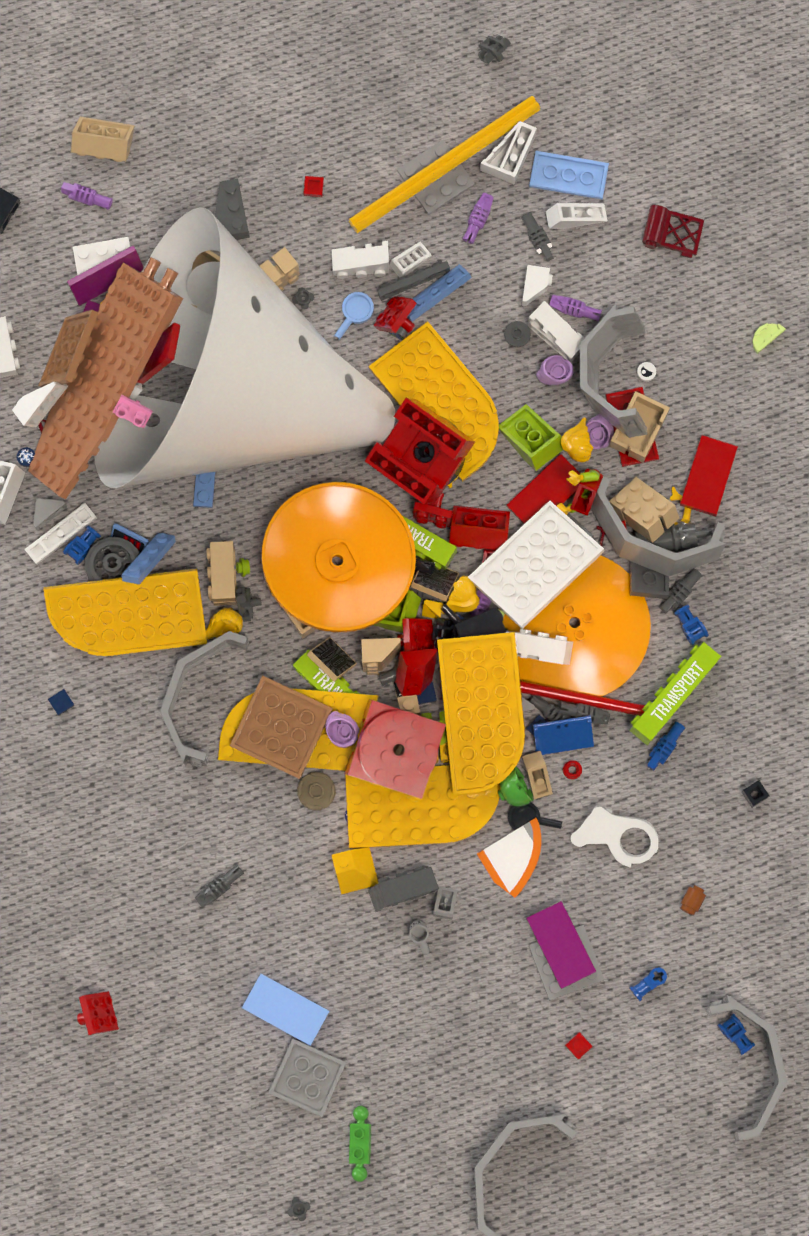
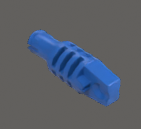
[647,721,685,771]

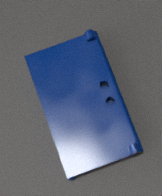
[533,716,594,755]

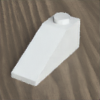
[546,203,608,229]
[12,382,68,427]

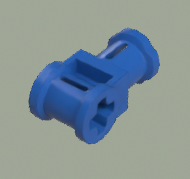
[63,525,101,565]
[674,605,709,645]
[629,968,667,1001]
[717,1013,755,1055]

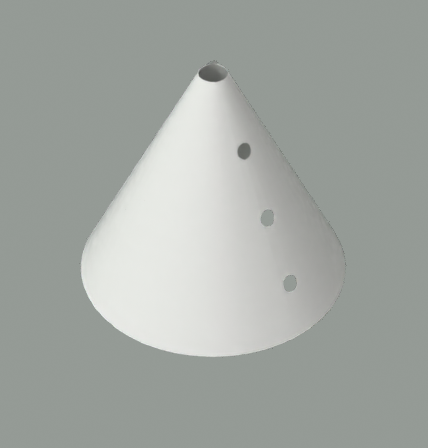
[94,208,395,488]

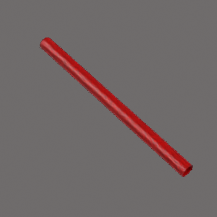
[520,681,645,716]

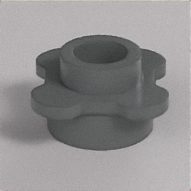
[292,287,315,309]
[288,1198,310,1221]

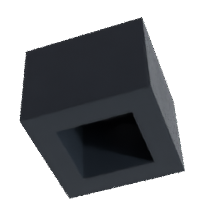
[742,780,770,808]

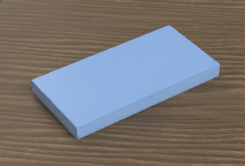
[529,151,609,200]
[242,974,330,1046]

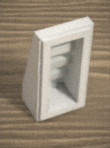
[390,241,432,278]

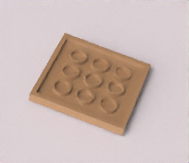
[38,310,99,387]
[230,676,333,779]

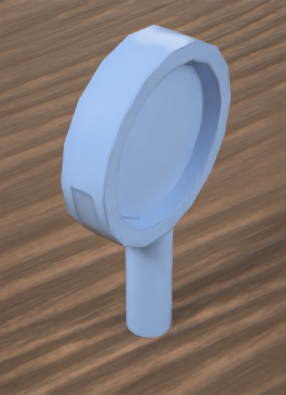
[334,292,374,340]

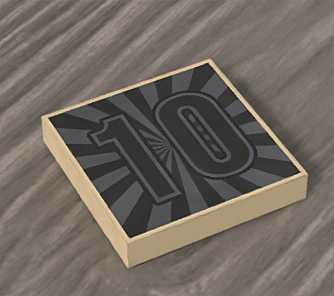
[411,559,459,601]
[307,637,357,682]

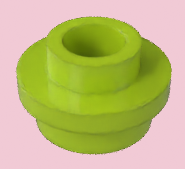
[236,558,250,577]

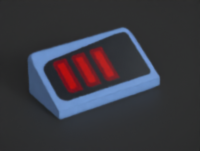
[110,523,149,553]

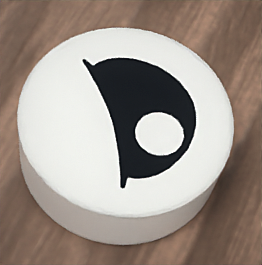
[637,362,656,382]

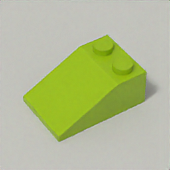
[499,404,563,471]
[374,590,422,633]

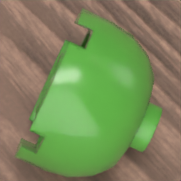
[498,767,534,807]

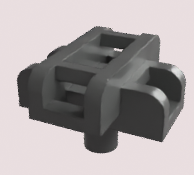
[478,35,511,64]
[236,586,262,622]

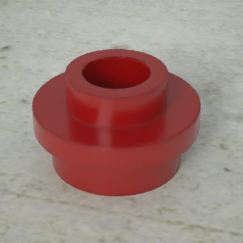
[563,760,582,780]

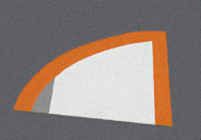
[477,818,541,898]

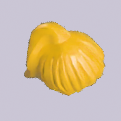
[560,417,593,463]
[442,575,480,614]
[206,608,243,640]

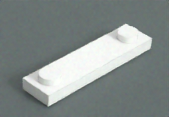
[25,503,97,565]

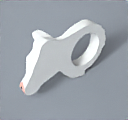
[571,806,658,868]

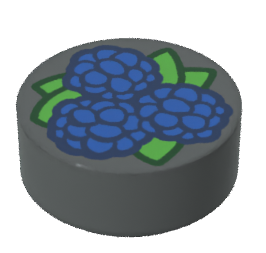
[389,327,408,340]

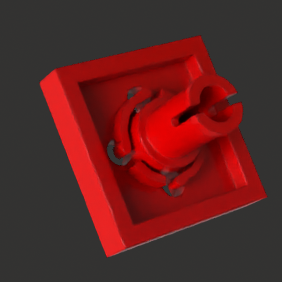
[374,296,417,333]
[413,493,453,529]
[397,618,435,651]
[77,991,119,1035]

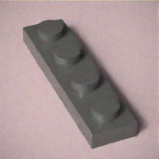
[378,261,450,301]

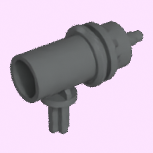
[636,519,713,553]

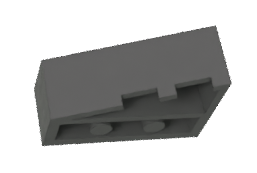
[215,178,250,240]
[368,866,439,912]

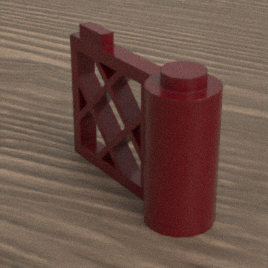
[642,205,704,258]

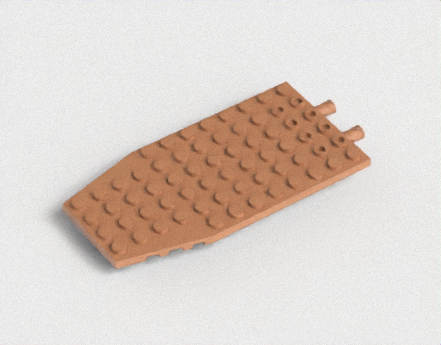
[28,257,183,499]

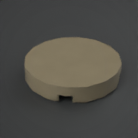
[297,772,336,811]

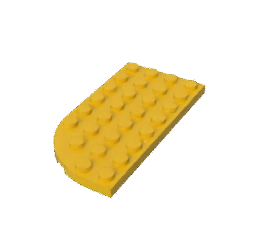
[368,321,499,482]
[43,568,207,656]
[437,632,525,795]
[218,688,378,771]
[345,765,500,849]

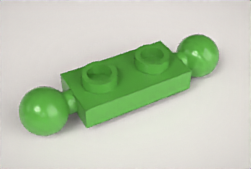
[349,1106,371,1182]

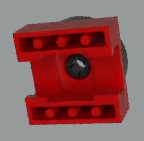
[365,397,475,505]

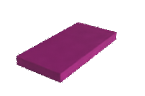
[67,245,144,306]
[526,901,596,989]

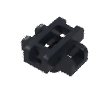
[432,618,454,650]

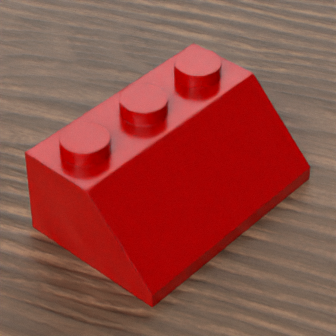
[449,505,510,551]

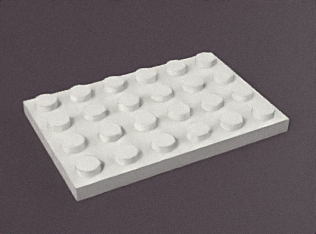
[468,501,604,629]

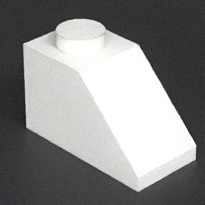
[522,265,553,306]

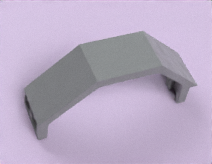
[580,304,647,438]
[591,476,726,576]
[160,631,249,768]
[706,995,788,1141]
[474,1114,577,1236]

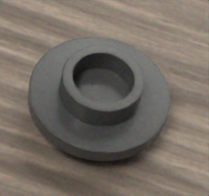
[504,321,531,347]

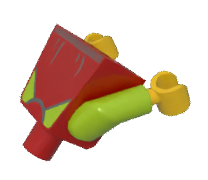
[557,469,603,516]

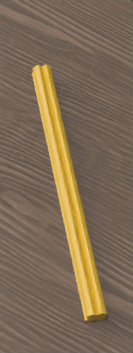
[349,96,541,233]

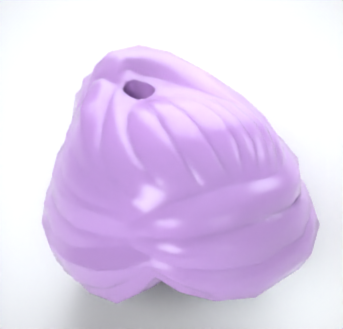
[536,355,574,385]
[586,414,614,450]
[326,711,359,748]

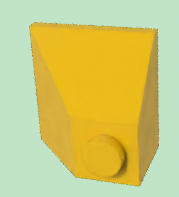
[331,847,378,895]

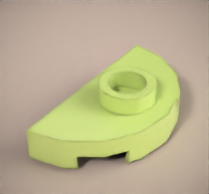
[752,323,786,354]

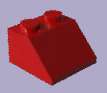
[395,648,438,696]

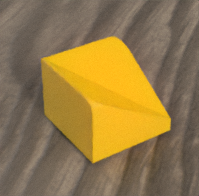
[422,600,443,619]

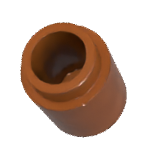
[680,885,706,916]

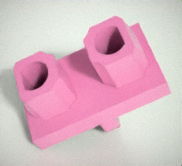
[113,395,153,428]

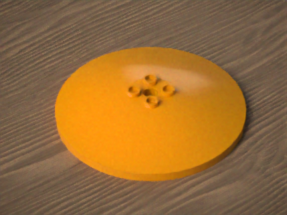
[261,482,416,632]
[499,555,651,701]

